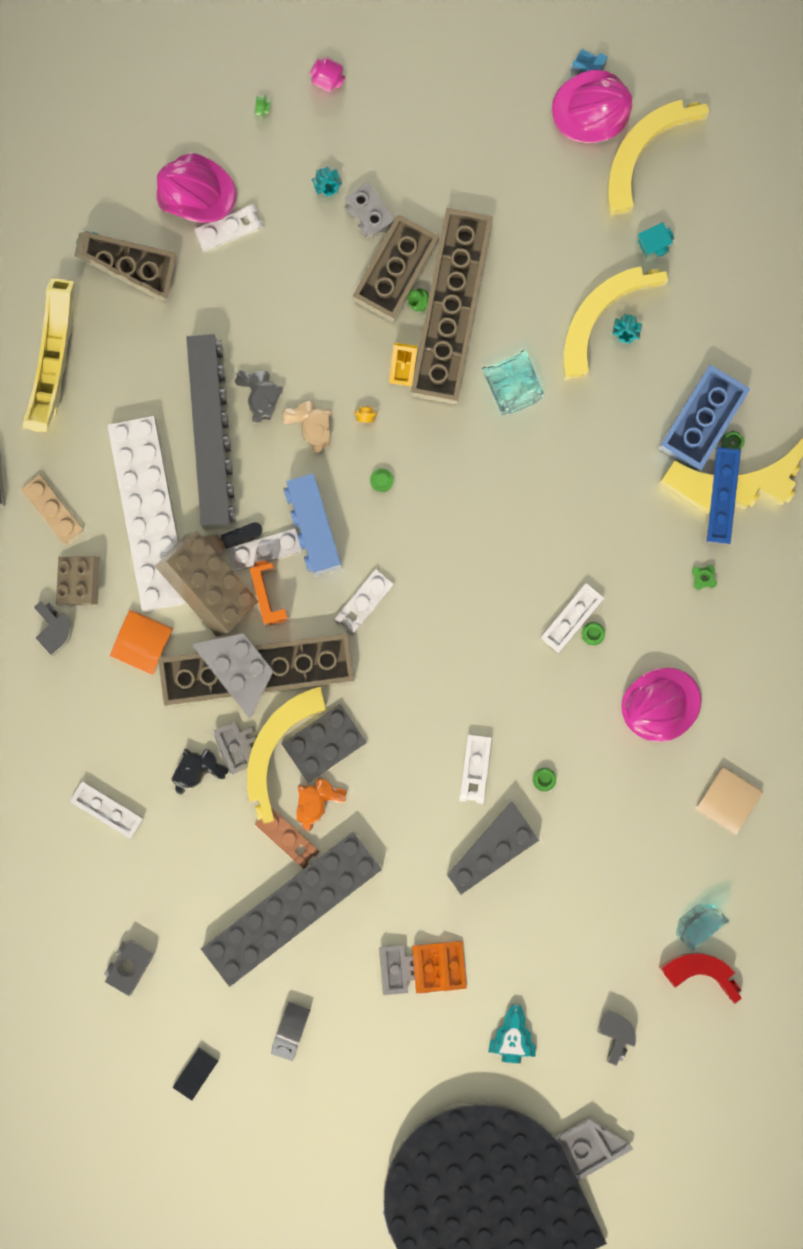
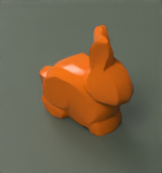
[296,778,347,831]

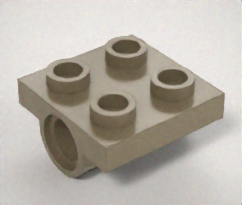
[56,556,100,606]

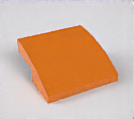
[110,609,173,675]
[412,941,467,994]

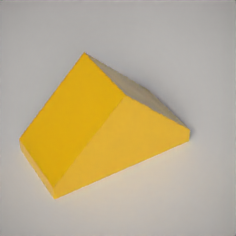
[389,342,418,386]

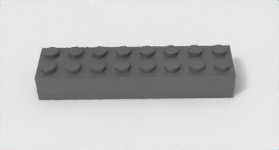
[186,334,236,530]
[201,832,382,987]

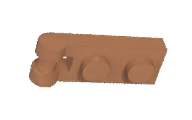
[255,807,320,869]

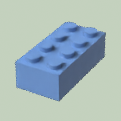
[659,365,750,472]
[283,473,342,576]

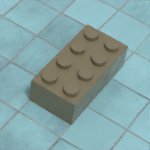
[352,214,440,323]
[155,530,258,637]

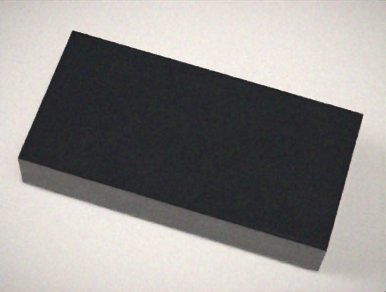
[172,1047,219,1101]

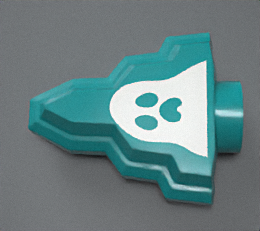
[488,1004,536,1064]

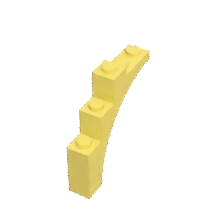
[23,278,75,432]
[660,437,803,514]

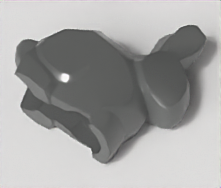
[235,370,284,423]

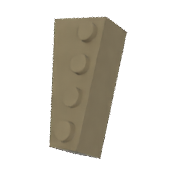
[74,232,176,300]

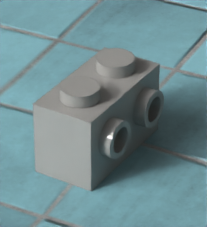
[344,182,395,240]

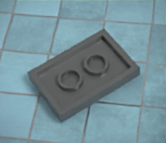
[282,704,367,783]

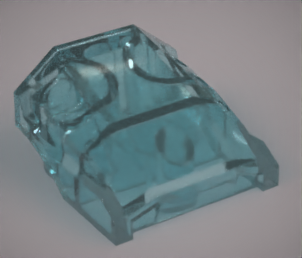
[482,350,544,415]
[676,904,729,951]

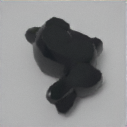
[171,748,228,795]

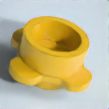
[354,406,378,422]

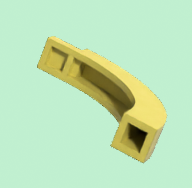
[607,100,709,216]
[563,266,668,379]
[246,687,326,824]

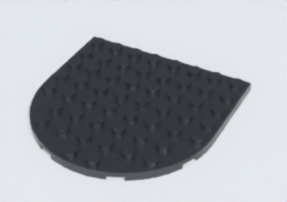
[383,1102,607,1249]

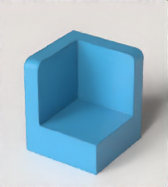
[571,49,608,74]

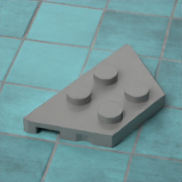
[192,633,274,718]
[555,1117,633,1181]

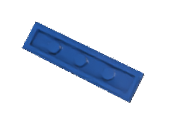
[706,447,741,545]

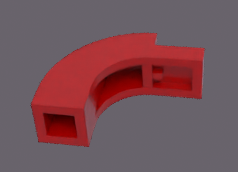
[659,952,742,1004]

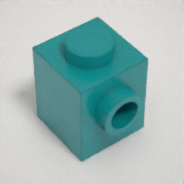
[636,222,675,259]

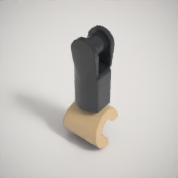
[203,522,262,554]

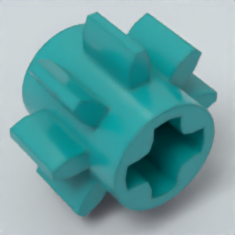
[312,166,343,197]
[612,314,642,344]

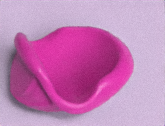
[552,70,632,143]
[156,153,237,223]
[621,667,702,742]

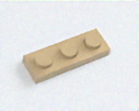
[21,474,84,545]

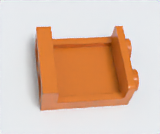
[250,560,289,627]

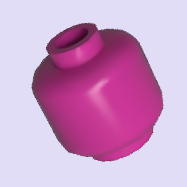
[309,57,346,92]

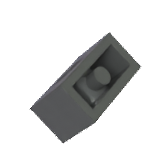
[104,939,155,996]

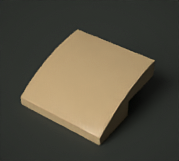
[696,766,763,834]

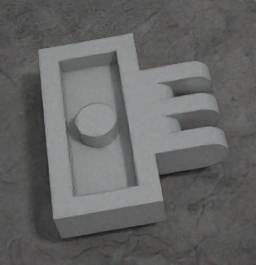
[212,722,258,775]
[379,945,415,995]

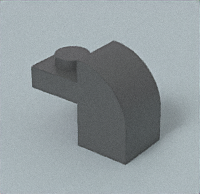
[34,601,72,656]
[270,1002,311,1061]
[597,1009,636,1066]

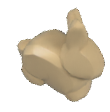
[282,401,331,453]

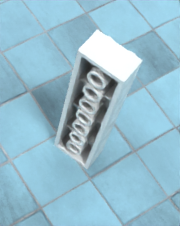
[107,416,188,613]

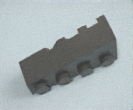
[447,801,539,895]

